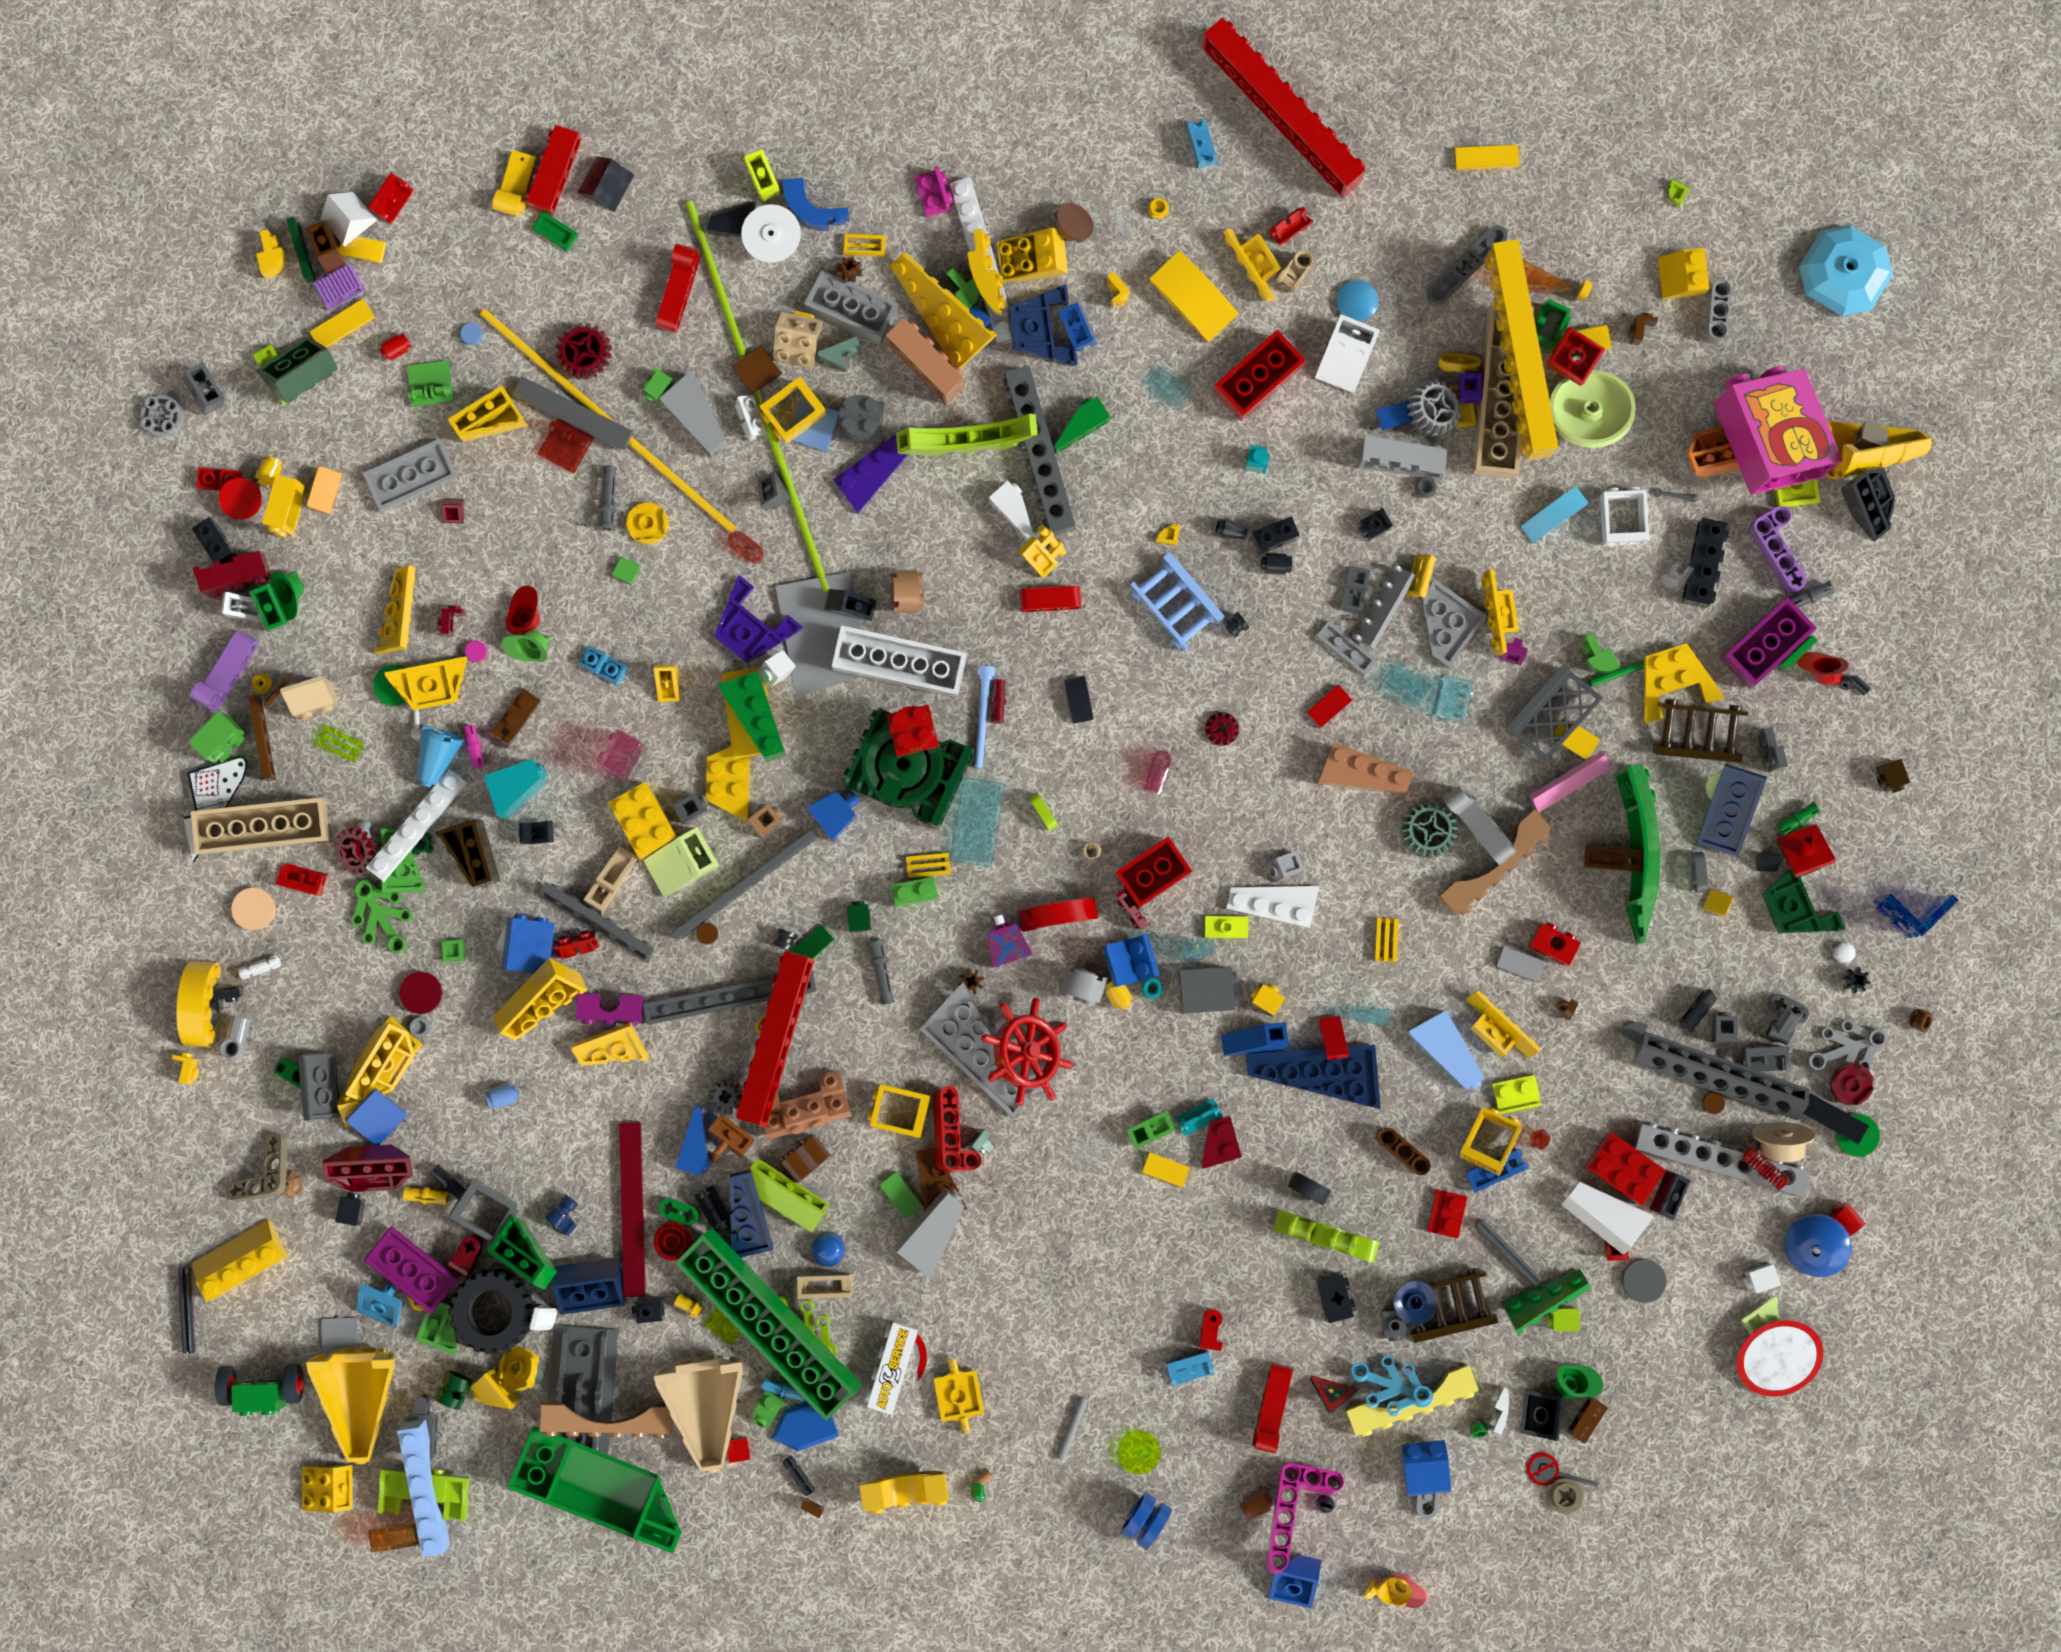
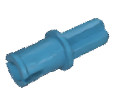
[762,1377,803,1402]

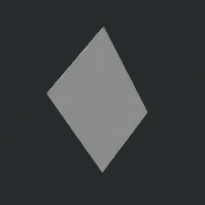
[775,572,861,698]

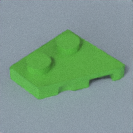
[416,1302,457,1355]

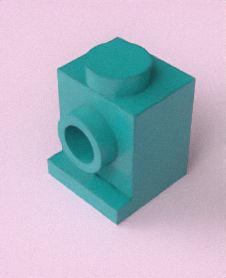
[1245,444,1270,474]

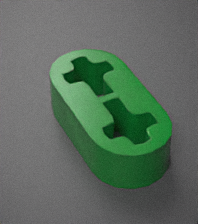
[659,1198,700,1225]

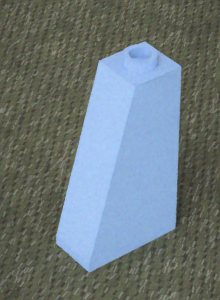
[1406,1010,1485,1091]

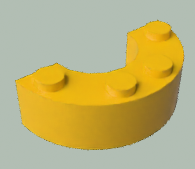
[177,961,221,1048]
[859,1470,949,1514]

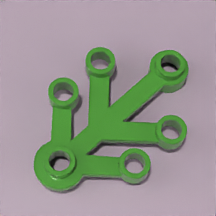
[351,880,413,953]

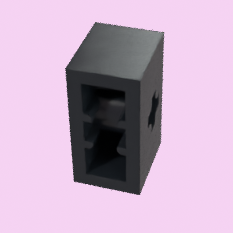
[1251,516,1300,555]
[191,517,238,564]
[1316,1273,1356,1323]

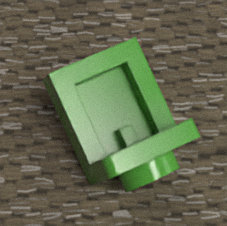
[750,1391,785,1429]

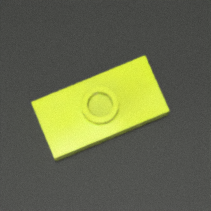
[1205,916,1248,938]

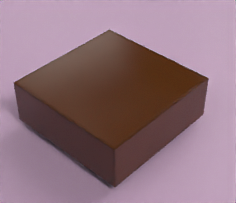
[800,1498,824,1518]

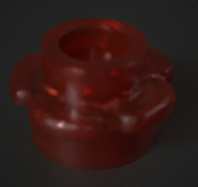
[1530,1129,1551,1150]

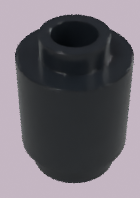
[1260,553,1292,575]

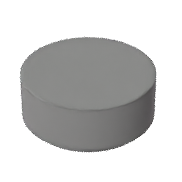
[409,1017,432,1038]

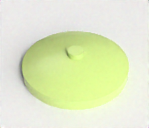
[1550,370,1636,448]

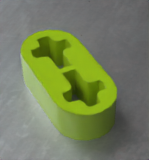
[1028,792,1058,831]

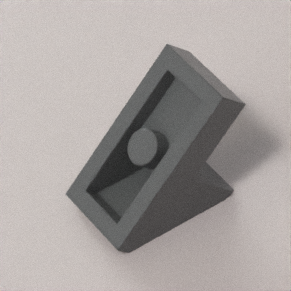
[757,471,791,511]

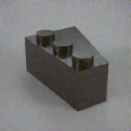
[435,819,500,888]

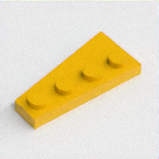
[373,565,415,655]

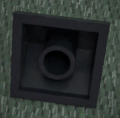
[577,156,634,212]
[1520,1389,1564,1441]

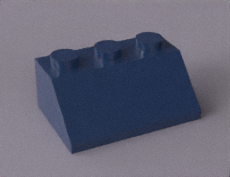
[552,1257,625,1315]

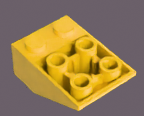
[997,228,1068,283]

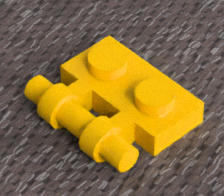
[1018,525,1066,578]

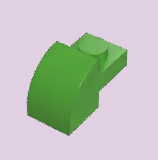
[946,268,979,311]
[1581,633,1620,674]
[1126,1110,1176,1150]

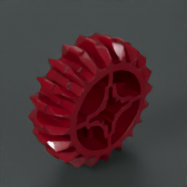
[555,323,612,380]

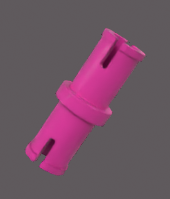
[462,725,486,769]

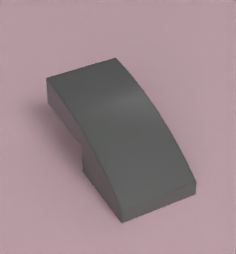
[1340,566,1370,615]

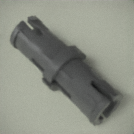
[1789,581,1834,608]

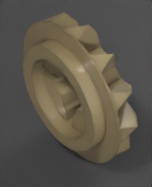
[1548,1478,1583,1514]

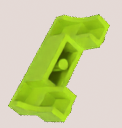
[377,1468,470,1522]

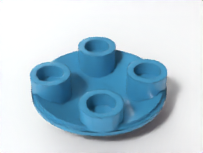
[1336,280,1378,322]

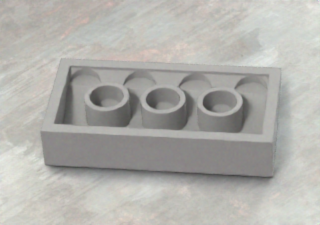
[804,270,898,345]

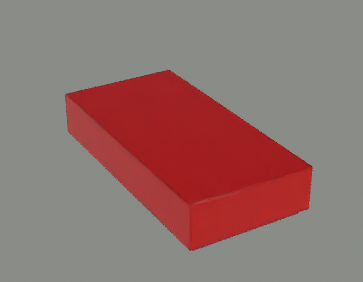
[1306,684,1353,729]
[1319,1016,1349,1060]

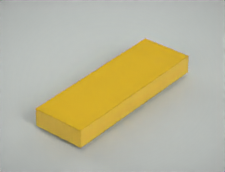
[1454,145,1520,170]
[310,299,376,348]

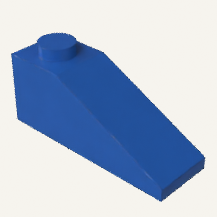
[675,1105,711,1176]

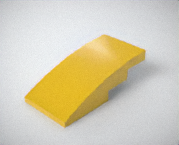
[1148,250,1239,342]
[721,667,769,759]

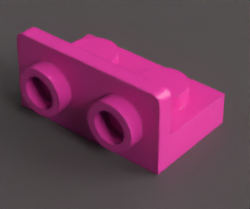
[914,166,953,217]

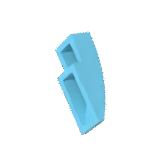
[1520,486,1588,544]

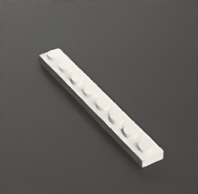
[950,177,1011,343]

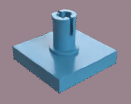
[357,1281,402,1328]

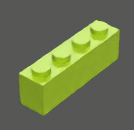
[749,1158,830,1233]

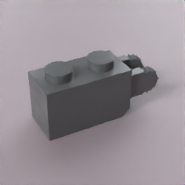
[405,1395,438,1460]

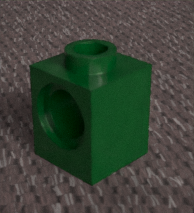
[847,901,872,933]

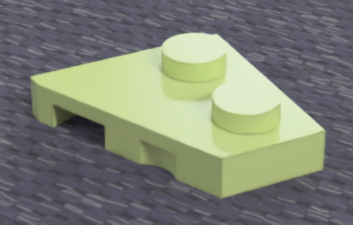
[1740,1296,1781,1334]

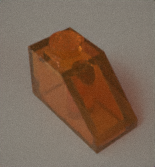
[368,1522,420,1552]

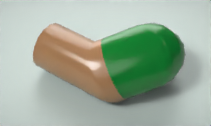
[971,1469,994,1503]

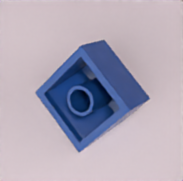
[1400,1440,1451,1496]

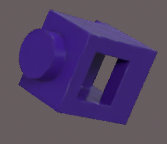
[1458,370,1482,404]

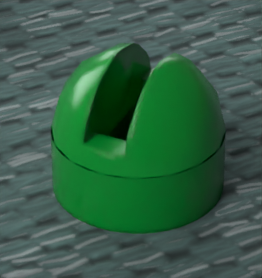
[1470,1420,1488,1438]

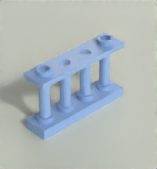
[1130,552,1225,652]

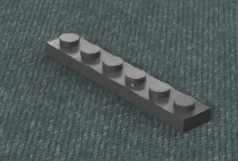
[540,882,655,963]

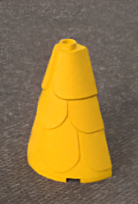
[1825,420,1932,479]
[306,1346,395,1464]

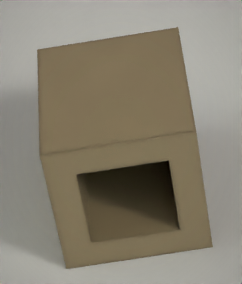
[1852,421,1889,450]

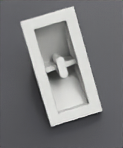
[221,592,261,621]

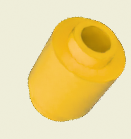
[254,455,283,488]
[1105,981,1133,1011]

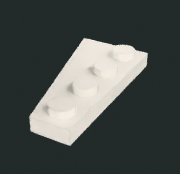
[1226,886,1319,928]

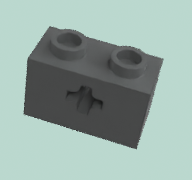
[182,362,225,416]

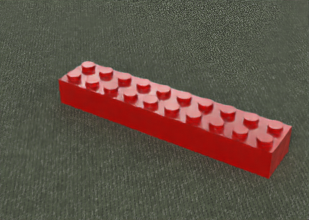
[1201,17,1366,199]

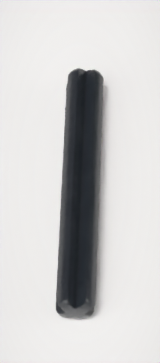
[178,1267,195,1354]

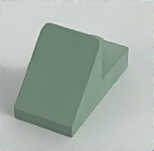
[818,336,861,372]

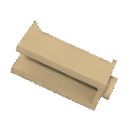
[794,1274,852,1299]

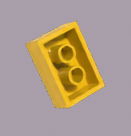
[608,781,678,860]

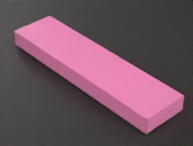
[1529,751,1610,813]

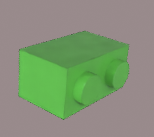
[892,877,939,908]

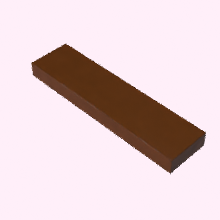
[248,695,276,781]

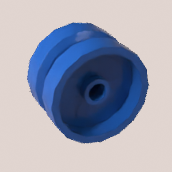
[1120,1492,1172,1550]

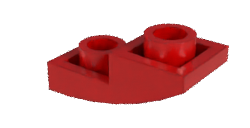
[196,467,243,491]

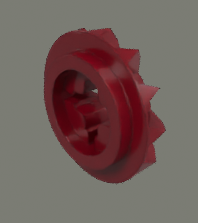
[1205,712,1239,746]

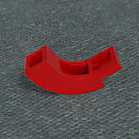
[1019,898,1098,932]

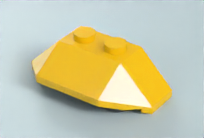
[345,1022,415,1102]

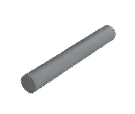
[1057,1396,1088,1461]

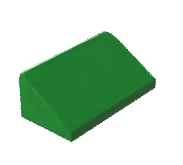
[790,925,835,960]

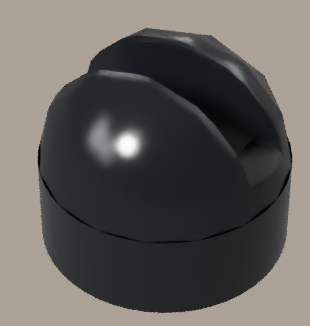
[1317,1495,1335,1513]

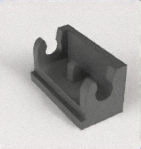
[1741,1046,1790,1072]

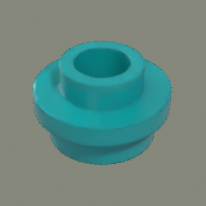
[1141,978,1163,999]

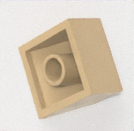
[280,676,339,720]

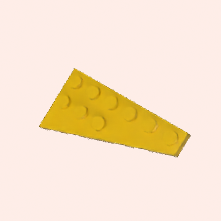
[890,252,997,369]

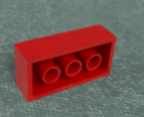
[1213,329,1306,422]

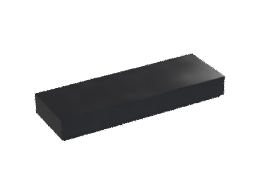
[1803,1093,1869,1145]

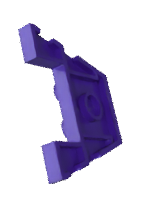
[714,575,803,664]

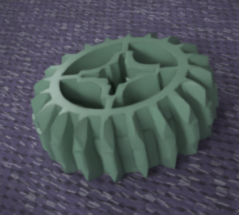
[1400,801,1459,859]

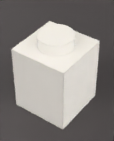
[758,650,796,687]
[1744,1263,1781,1294]

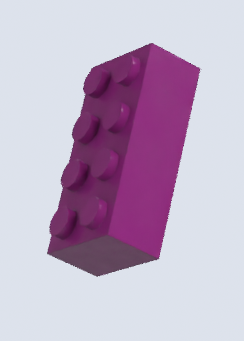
[1720,597,1817,689]

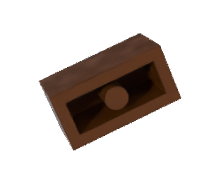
[306,220,346,273]

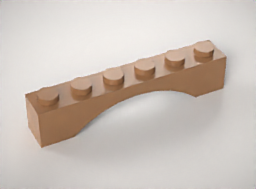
[1438,809,1552,916]
[539,1402,673,1438]

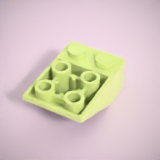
[643,827,720,898]

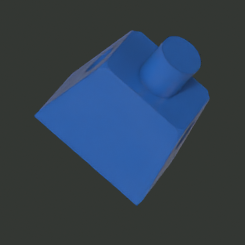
[807,791,861,841]

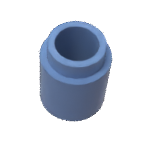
[485,1082,519,1109]

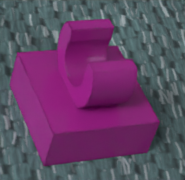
[1500,637,1528,665]

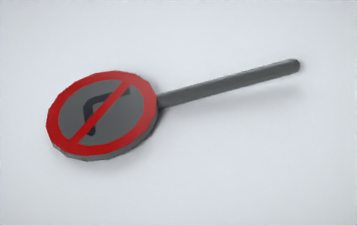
[1527,1453,1599,1487]

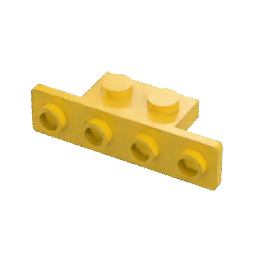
[1223,229,1282,301]
[1481,569,1519,656]
[1466,990,1540,1058]

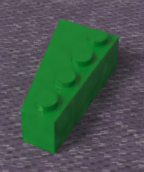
[717,671,787,763]

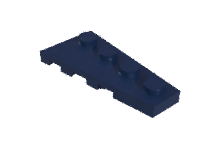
[729,1169,774,1258]

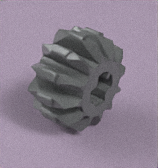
[708,1079,743,1115]

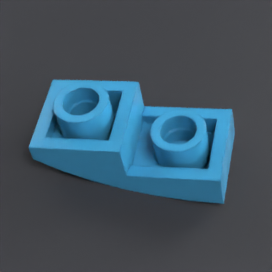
[578,645,629,686]

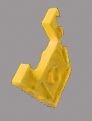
[1643,643,1724,723]

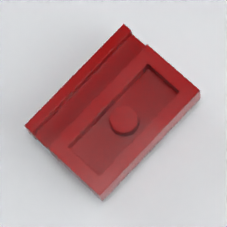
[1427,1189,1468,1239]

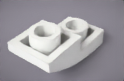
[1489,1386,1509,1435]

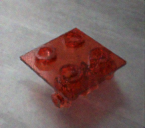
[537,418,595,474]

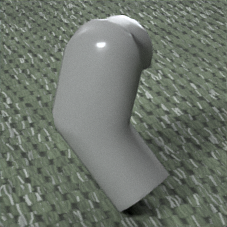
[356,820,381,850]

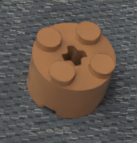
[890,570,924,613]

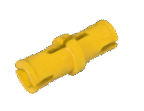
[403,1187,449,1205]

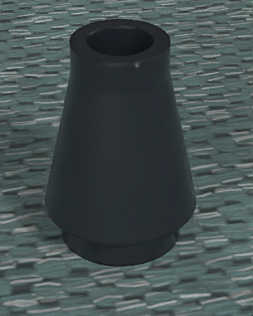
[1215,517,1248,540]

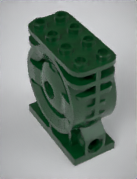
[842,707,974,830]

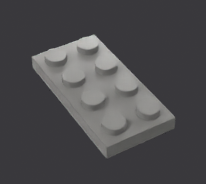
[363,438,459,513]

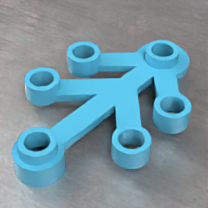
[1351,1355,1433,1416]

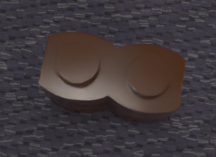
[781,1135,831,1183]

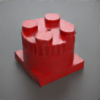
[887,704,939,757]

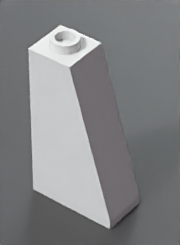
[1561,1182,1654,1255]

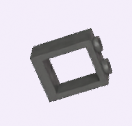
[449,1177,519,1243]

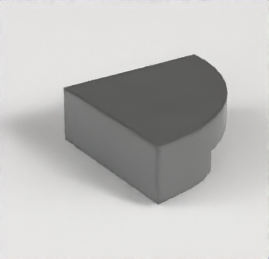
[1618,1022,1648,1044]

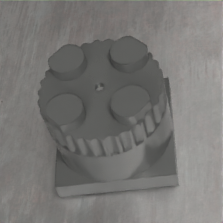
[839,394,884,444]

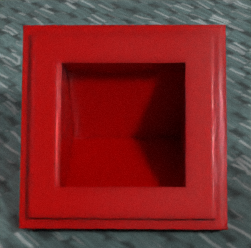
[1604,1240,1629,1261]

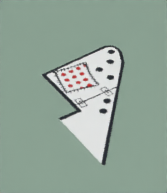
[183,756,248,863]

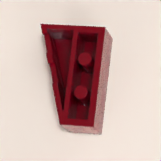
[192,551,271,600]

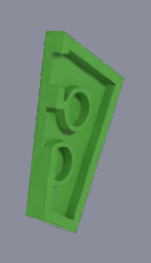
[381,828,426,893]

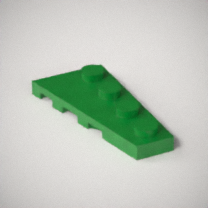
[1500,1269,1590,1336]

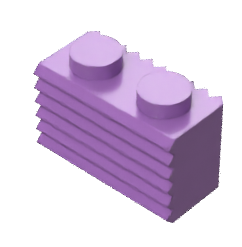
[313,264,366,310]

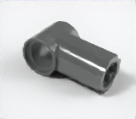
[1766,1003,1804,1045]

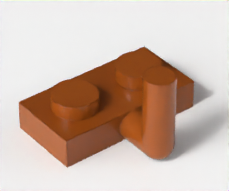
[707,1114,755,1163]

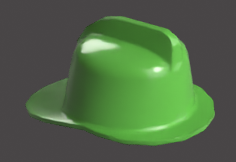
[502,629,550,662]

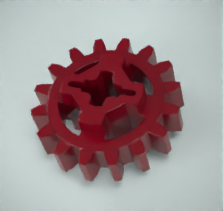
[332,827,377,874]

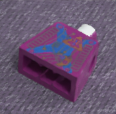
[988,914,1032,968]

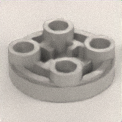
[140,395,184,438]

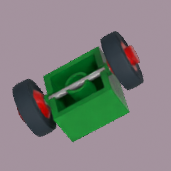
[214,1364,305,1416]

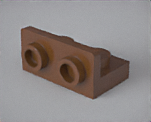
[1566,1397,1608,1444]

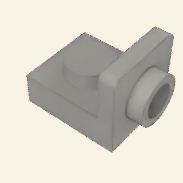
[1267,851,1305,882]

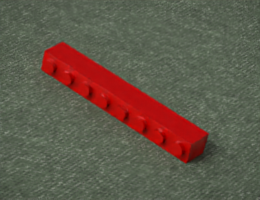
[736,951,815,1127]

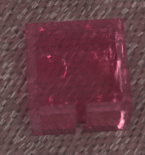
[596,729,646,783]

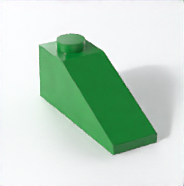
[1054,396,1111,454]

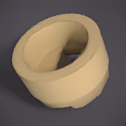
[1083,842,1101,860]

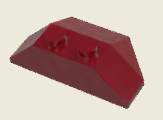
[322,1144,413,1192]

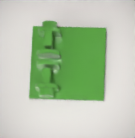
[407,360,454,407]

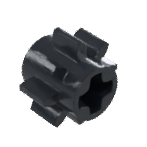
[1841,967,1871,994]

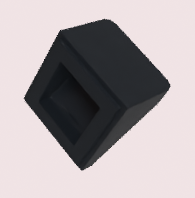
[1756,853,1782,872]

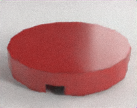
[219,477,262,520]

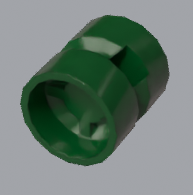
[434,1370,473,1410]

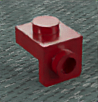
[437,605,467,637]

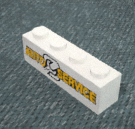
[865,1321,919,1415]

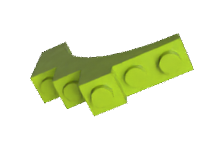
[896,414,1038,457]

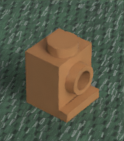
[748,804,783,838]

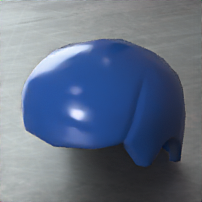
[812,1232,846,1267]

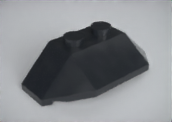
[1841,467,1895,542]

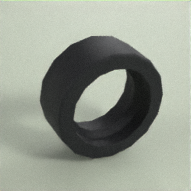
[1288,1171,1331,1206]

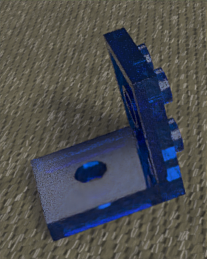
[1873,893,1958,939]

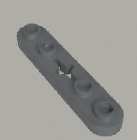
[1426,225,1508,306]

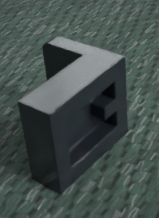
[210,986,244,1013]

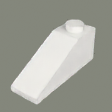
[989,480,1034,541]

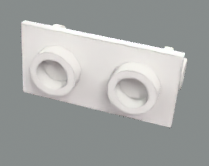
[735,395,767,441]

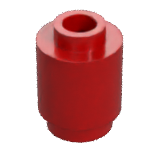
[379,332,412,361]

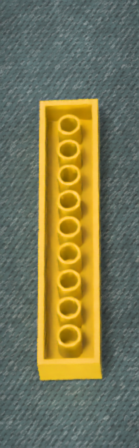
[1485,239,1559,461]

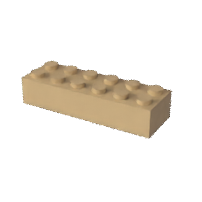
[190,797,330,855]

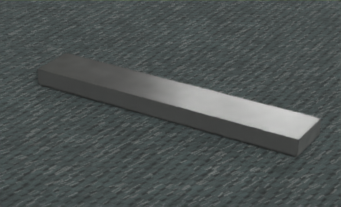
[513,376,634,450]

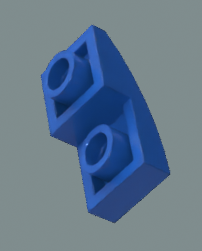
[1376,401,1413,431]

